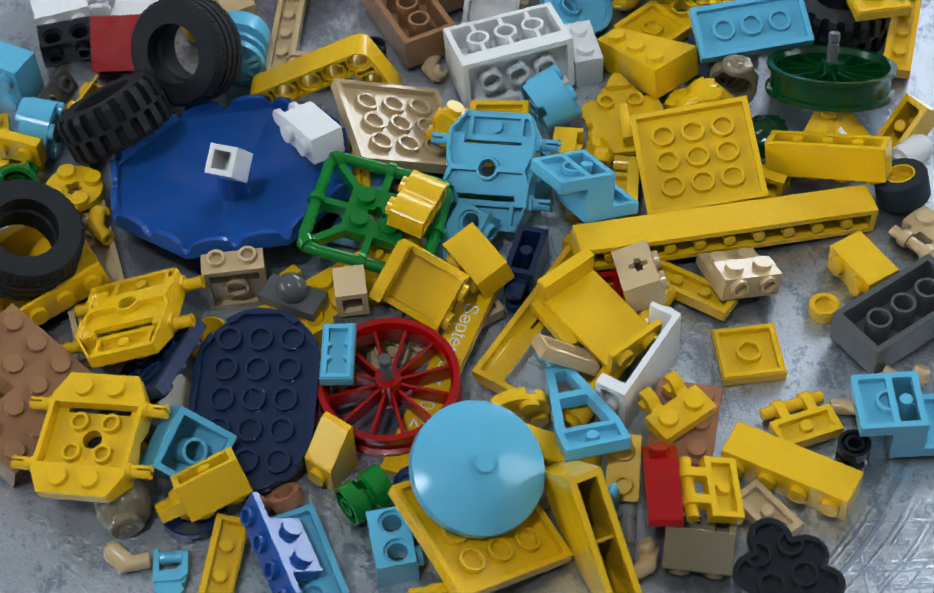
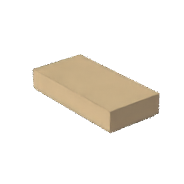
[531,333,600,376]

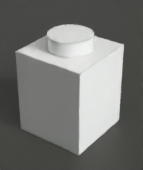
[204,143,253,183]

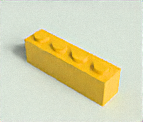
[765,130,892,185]
[721,421,864,521]

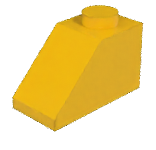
[876,93,934,148]
[304,411,358,492]

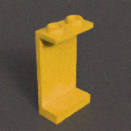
[536,247,662,374]

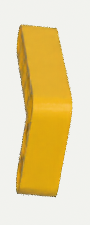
[250,34,402,101]

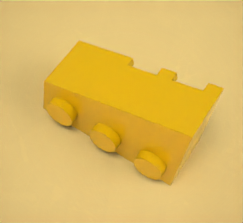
[597,27,699,99]

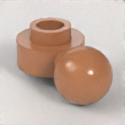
[244,482,304,515]

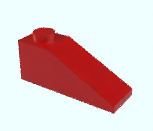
[642,442,684,527]

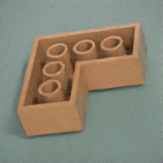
[362,0,464,68]
[0,303,92,488]

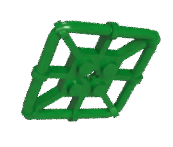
[297,150,454,273]

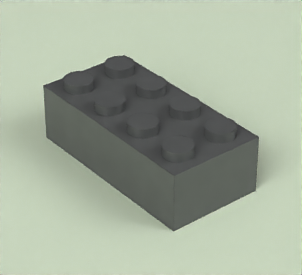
[829,253,934,374]

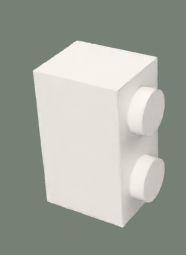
[564,20,603,87]

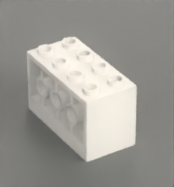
[443,2,575,110]

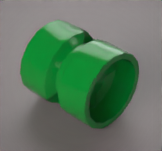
[334,465,394,526]

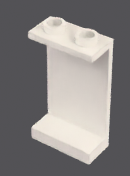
[595,301,681,430]

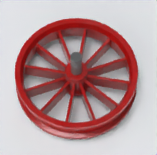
[317,318,462,457]

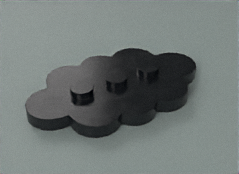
[732,517,846,593]

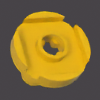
[46,163,105,215]
[490,387,550,428]

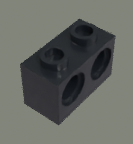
[37,16,91,68]

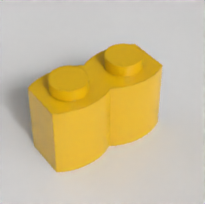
[385,170,448,239]

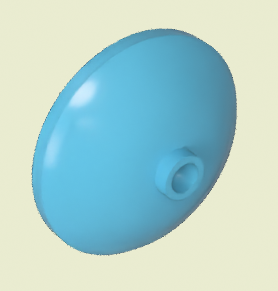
[540,0,613,34]

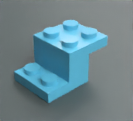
[530,149,639,223]
[849,371,934,458]

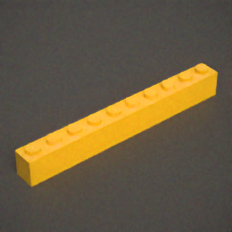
[570,184,879,271]

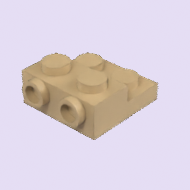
[200,246,268,310]
[696,248,783,301]

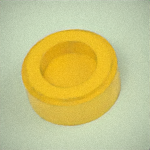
[808,292,840,324]

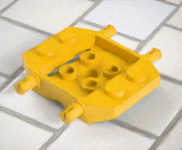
[61,267,206,368]
[10,372,171,503]

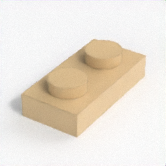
[741,479,804,537]

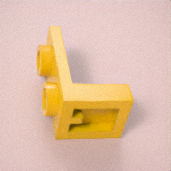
[606,434,642,502]

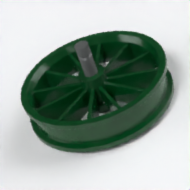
[765,31,897,113]

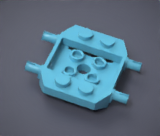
[431,110,561,234]

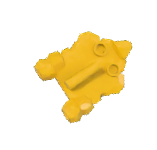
[580,72,664,168]

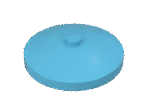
[408,400,545,539]

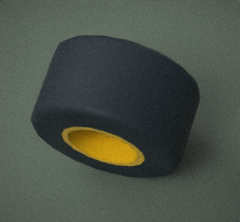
[874,158,931,213]

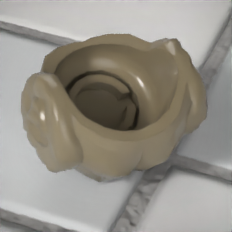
[709,54,759,104]
[94,479,153,539]

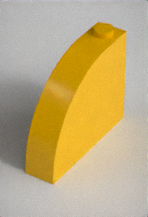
[544,460,642,593]

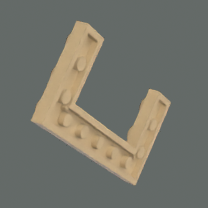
[264,0,310,71]

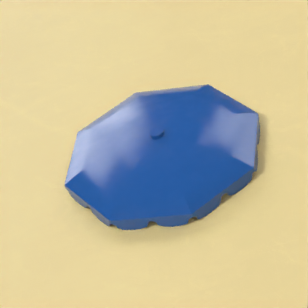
[110,94,352,259]

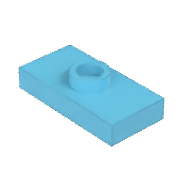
[319,323,357,386]

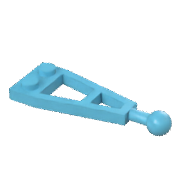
[535,351,631,461]

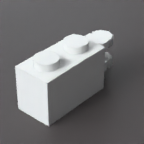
[30,0,112,26]
[272,101,345,165]

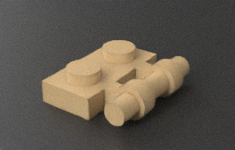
[889,205,934,259]

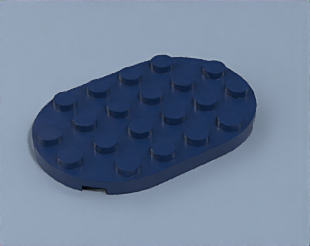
[188,308,321,495]

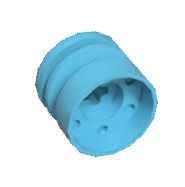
[227,11,271,86]

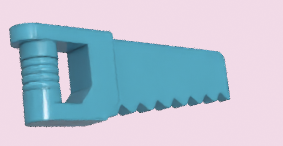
[152,549,190,593]

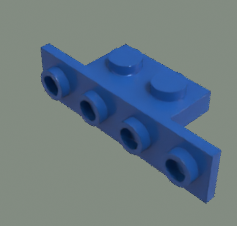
[239,492,323,593]

